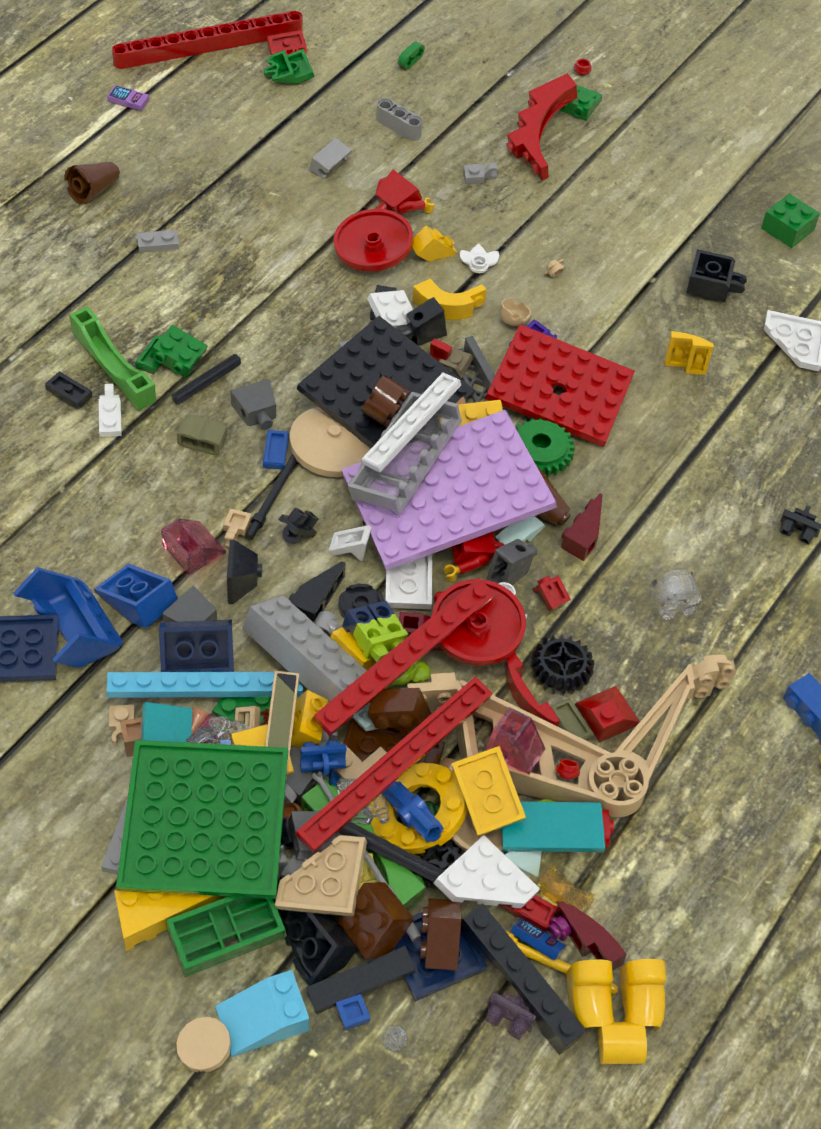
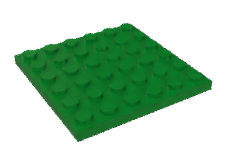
[116,740,289,899]

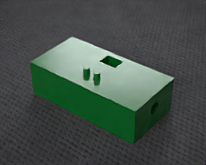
[166,896,285,977]

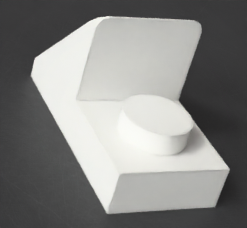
[328,525,372,561]

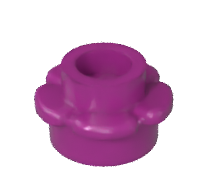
[548,916,571,941]

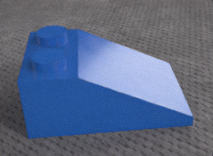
[94,563,178,628]

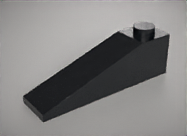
[273,875,358,986]

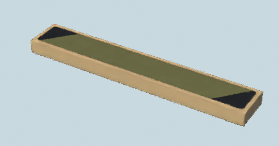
[265,671,299,780]

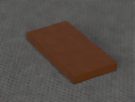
[343,718,445,764]

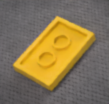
[452,746,526,836]

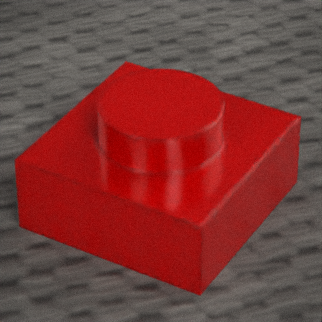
[429,338,452,361]

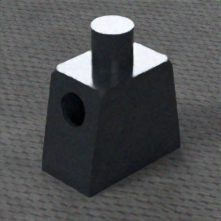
[399,297,447,345]

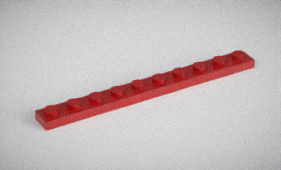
[312,578,495,736]
[296,677,493,853]

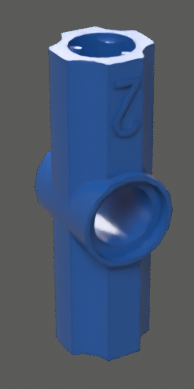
[383,781,444,842]

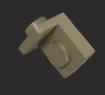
[439,348,473,379]

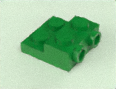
[559,85,602,121]
[150,325,208,378]

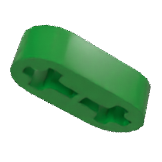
[398,41,425,69]

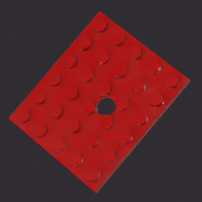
[485,324,635,447]

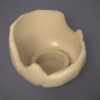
[500,297,531,327]

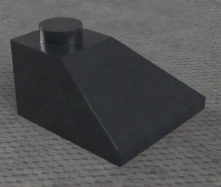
[227,540,263,604]

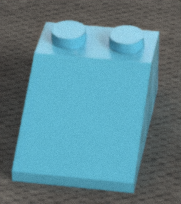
[215,970,309,1057]

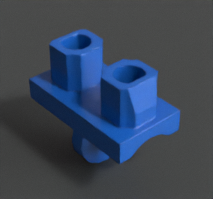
[300,740,347,776]

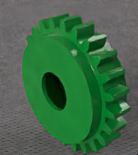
[516,418,575,477]

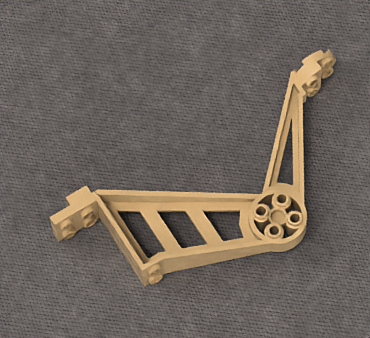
[407,655,736,817]

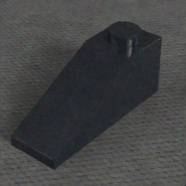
[289,561,346,623]

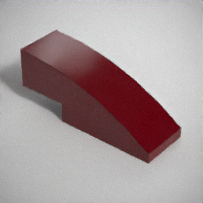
[555,901,627,970]

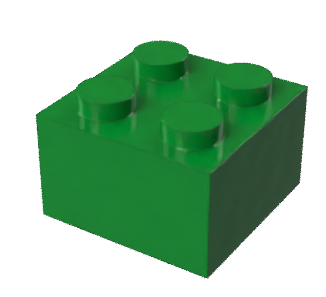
[761,193,820,248]

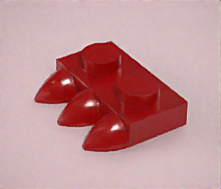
[266,30,307,55]

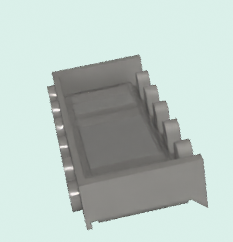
[348,392,462,517]

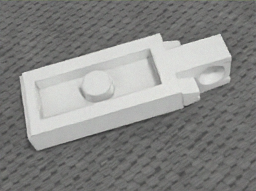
[99,384,122,437]

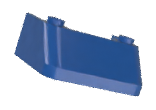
[13,567,123,668]

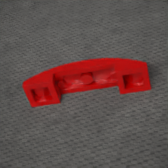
[505,652,560,727]

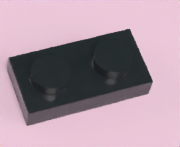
[45,371,93,409]

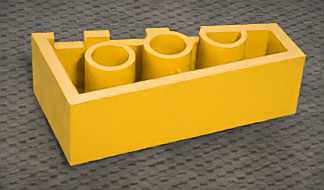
[114,890,224,951]

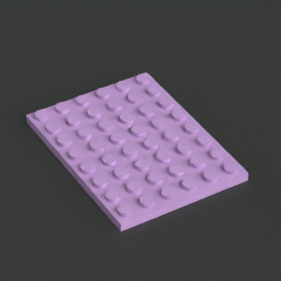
[341,410,557,571]

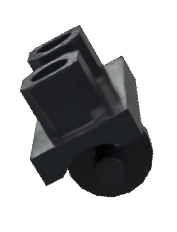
[780,505,821,545]
[278,508,319,544]

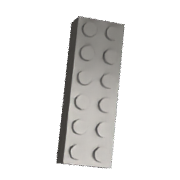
[242,596,367,704]

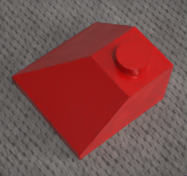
[575,686,640,743]

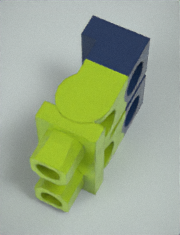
[342,601,408,663]

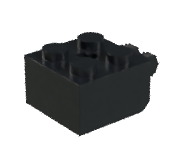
[686,249,747,302]

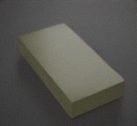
[551,698,594,741]

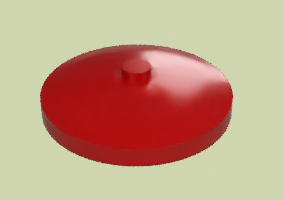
[334,209,414,272]
[432,579,526,666]

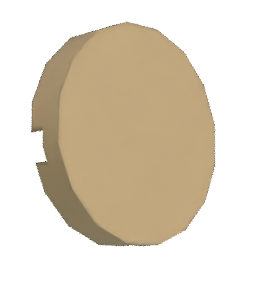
[176,1017,232,1073]

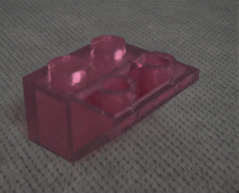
[161,518,226,575]
[485,707,546,774]

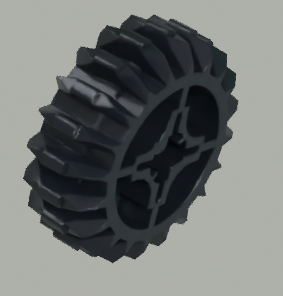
[530,634,595,695]

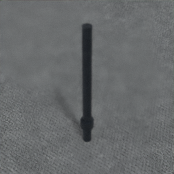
[245,454,298,540]

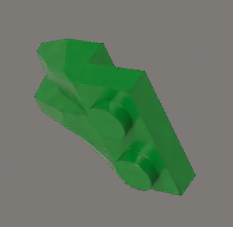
[263,49,315,84]

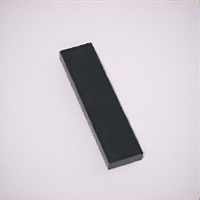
[306,946,416,1014]

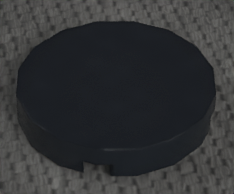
[338,583,384,619]

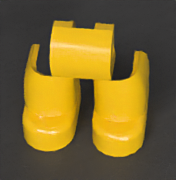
[566,959,667,1064]

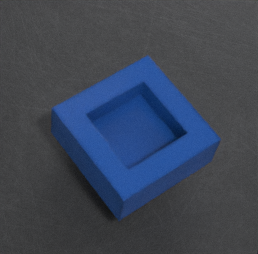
[335,994,370,1031]

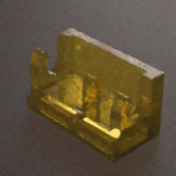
[537,865,595,913]

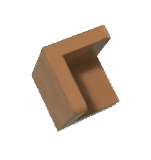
[120,717,142,757]

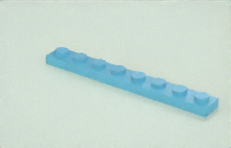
[107,672,303,698]

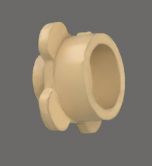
[544,259,565,278]

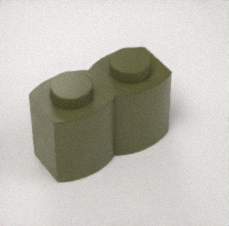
[177,415,227,455]

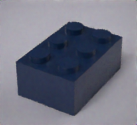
[159,619,234,672]

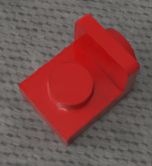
[533,575,571,611]

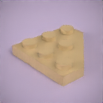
[275,835,367,917]

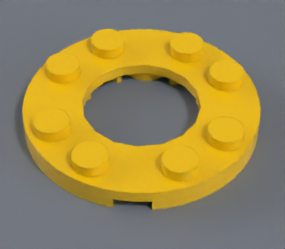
[369,763,468,854]

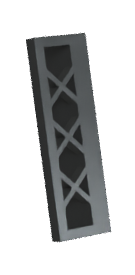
[458,336,504,409]

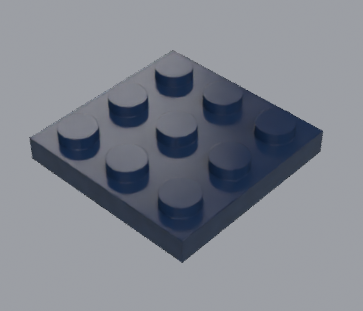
[0,614,59,682]
[393,912,487,1002]

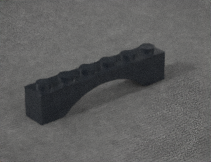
[460,903,586,1055]

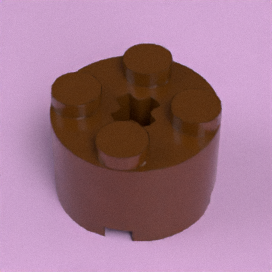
[361,375,410,427]

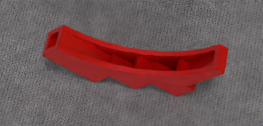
[506,73,577,181]

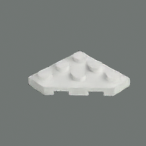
[763,310,821,372]
[434,835,540,908]

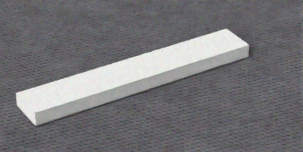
[361,373,461,472]

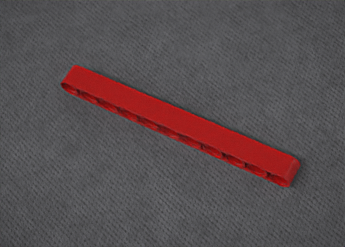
[112,11,303,69]

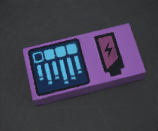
[107,85,149,111]

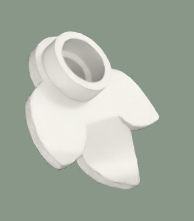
[460,244,499,273]

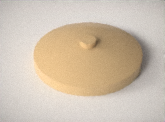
[289,407,371,477]

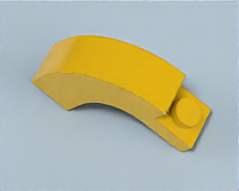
[413,278,487,320]

